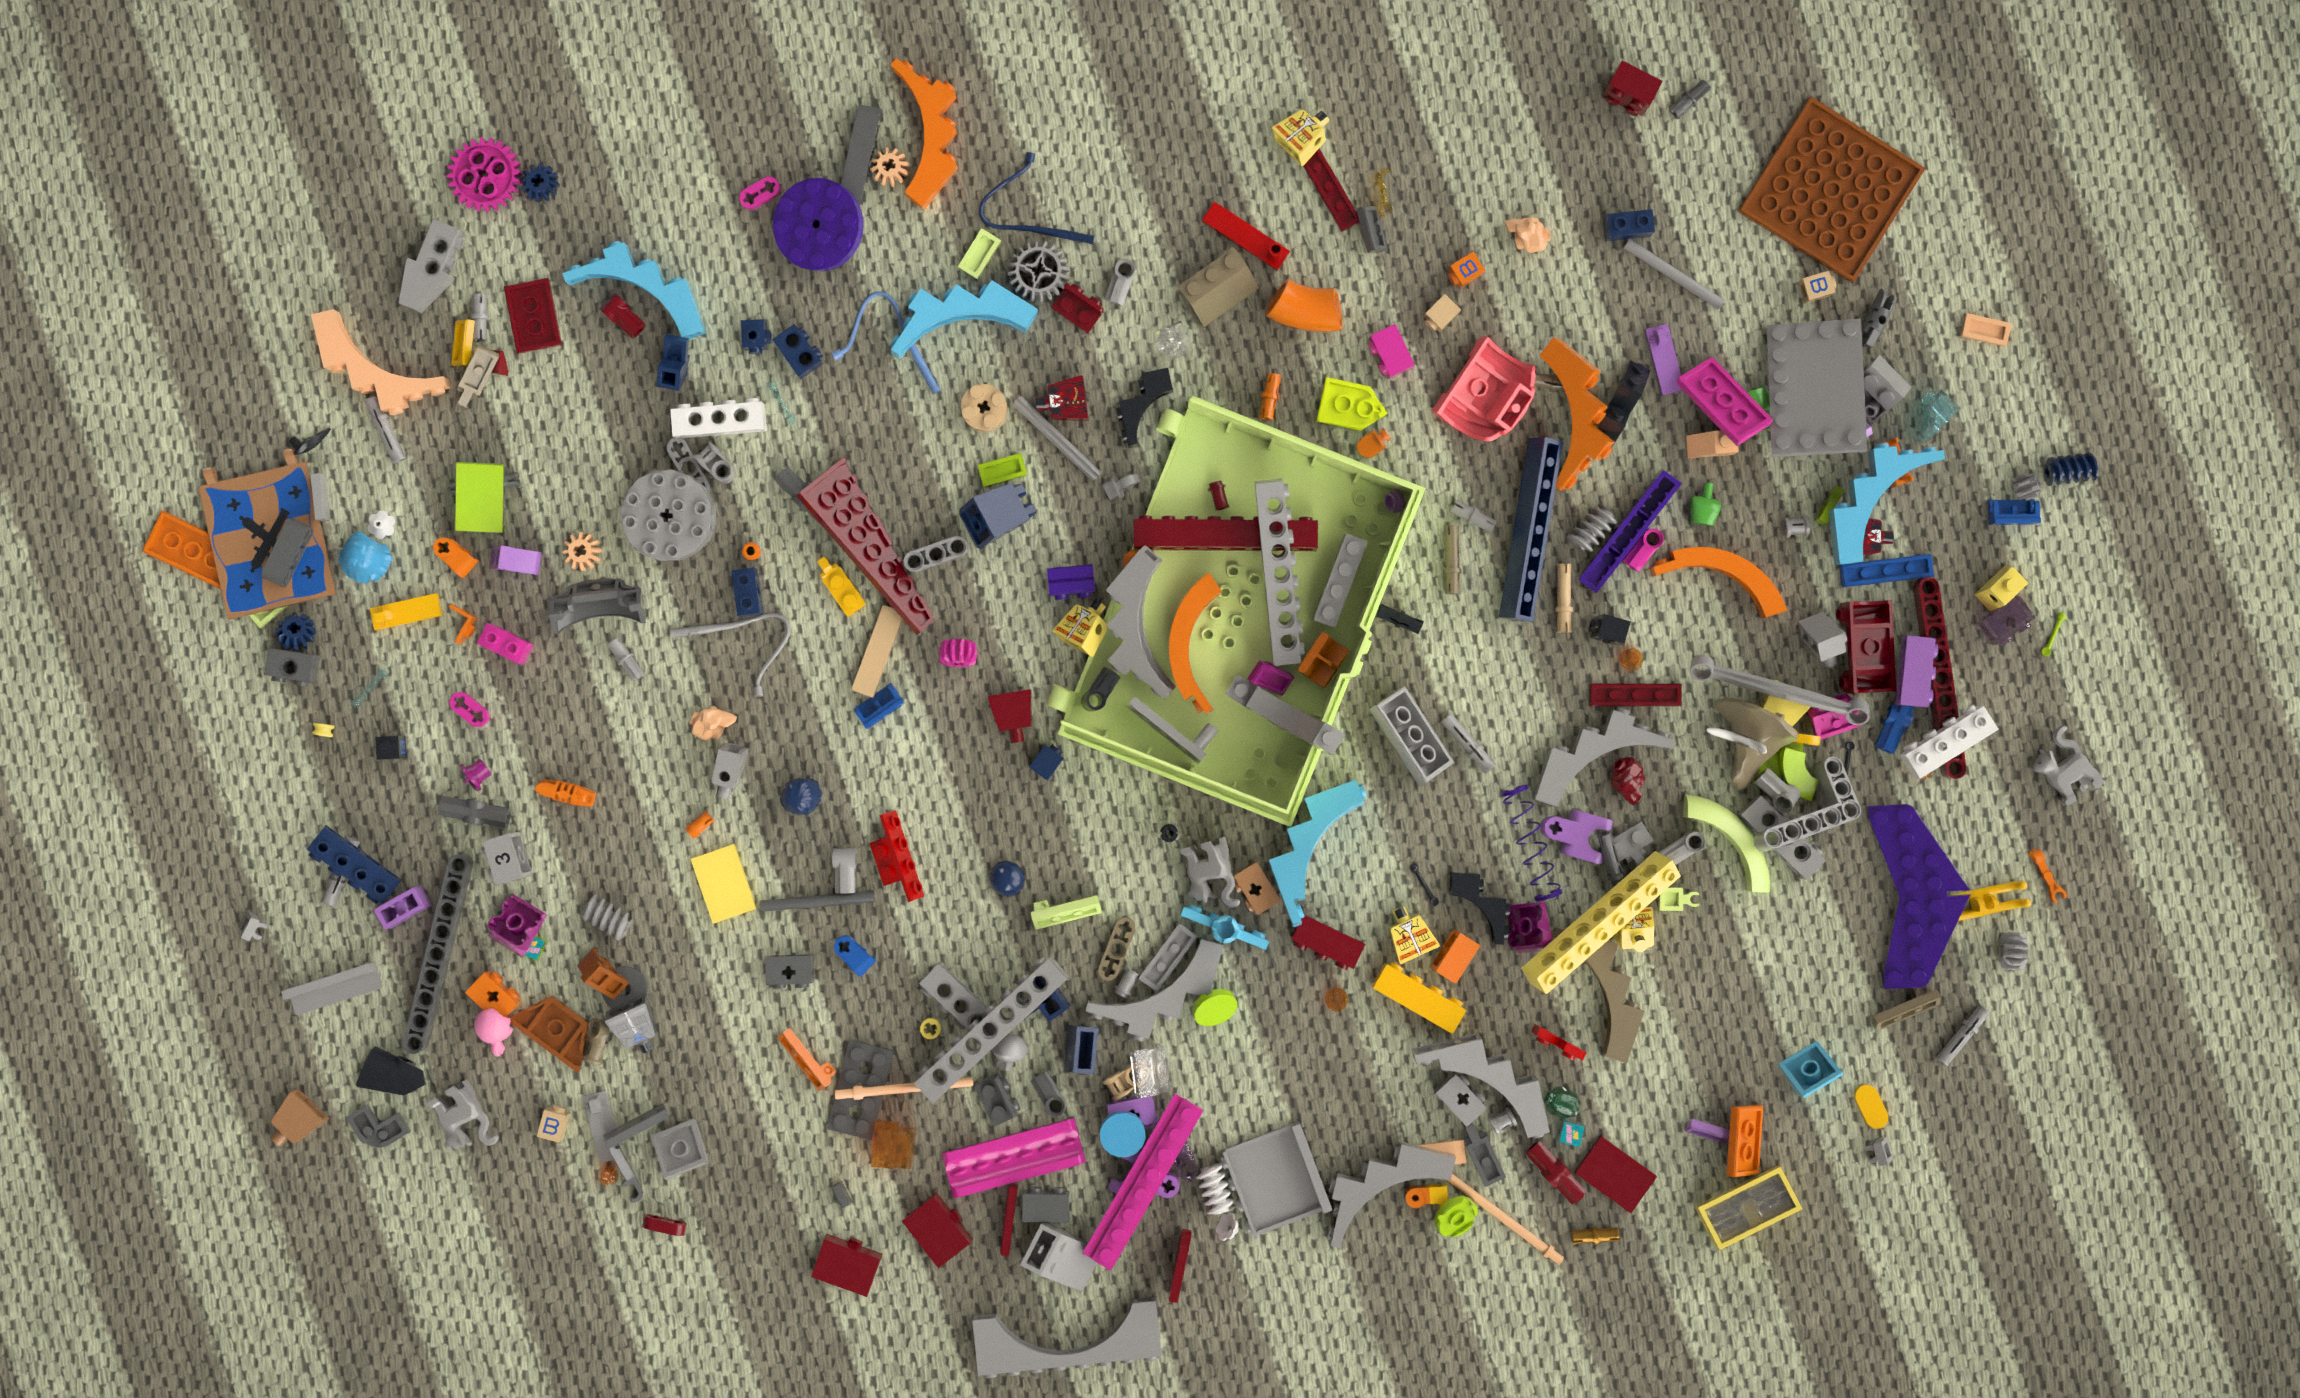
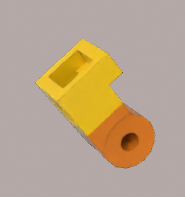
[1404,1183,1448,1208]

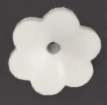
[367,511,395,539]
[1216,1212,1239,1241]

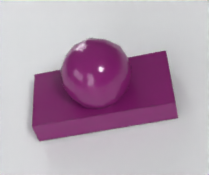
[1247,660,1295,696]

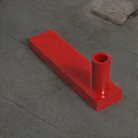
[1202,201,1290,271]

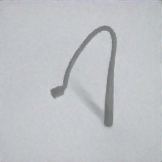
[670,613,790,697]

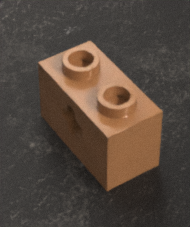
[1233,861,1281,915]

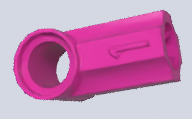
[1622,529,1664,572]

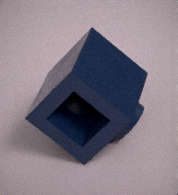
[741,319,772,355]

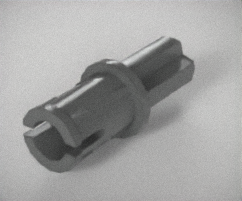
[1669,80,1711,119]

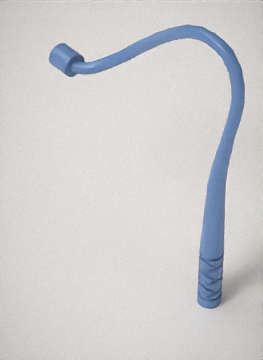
[832,292,941,395]

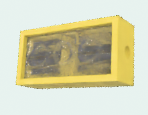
[1694,1166,1802,1250]

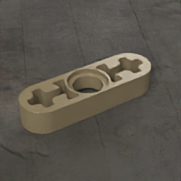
[1098,917,1135,981]

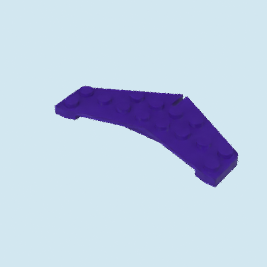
[1868,804,1971,989]

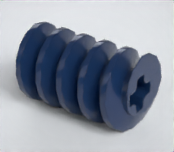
[2044,452,2098,486]

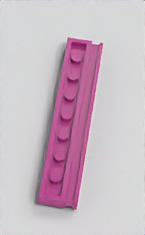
[1082,1093,1204,1271]

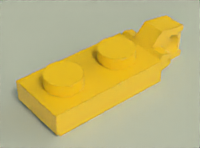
[817,556,867,617]

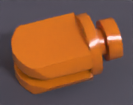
[1357,428,1391,458]

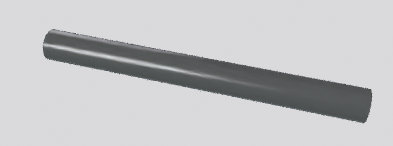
[760,891,875,912]

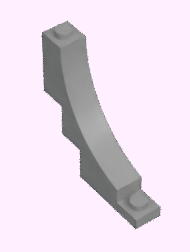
[1225,675,1345,755]
[1411,1033,1550,1138]

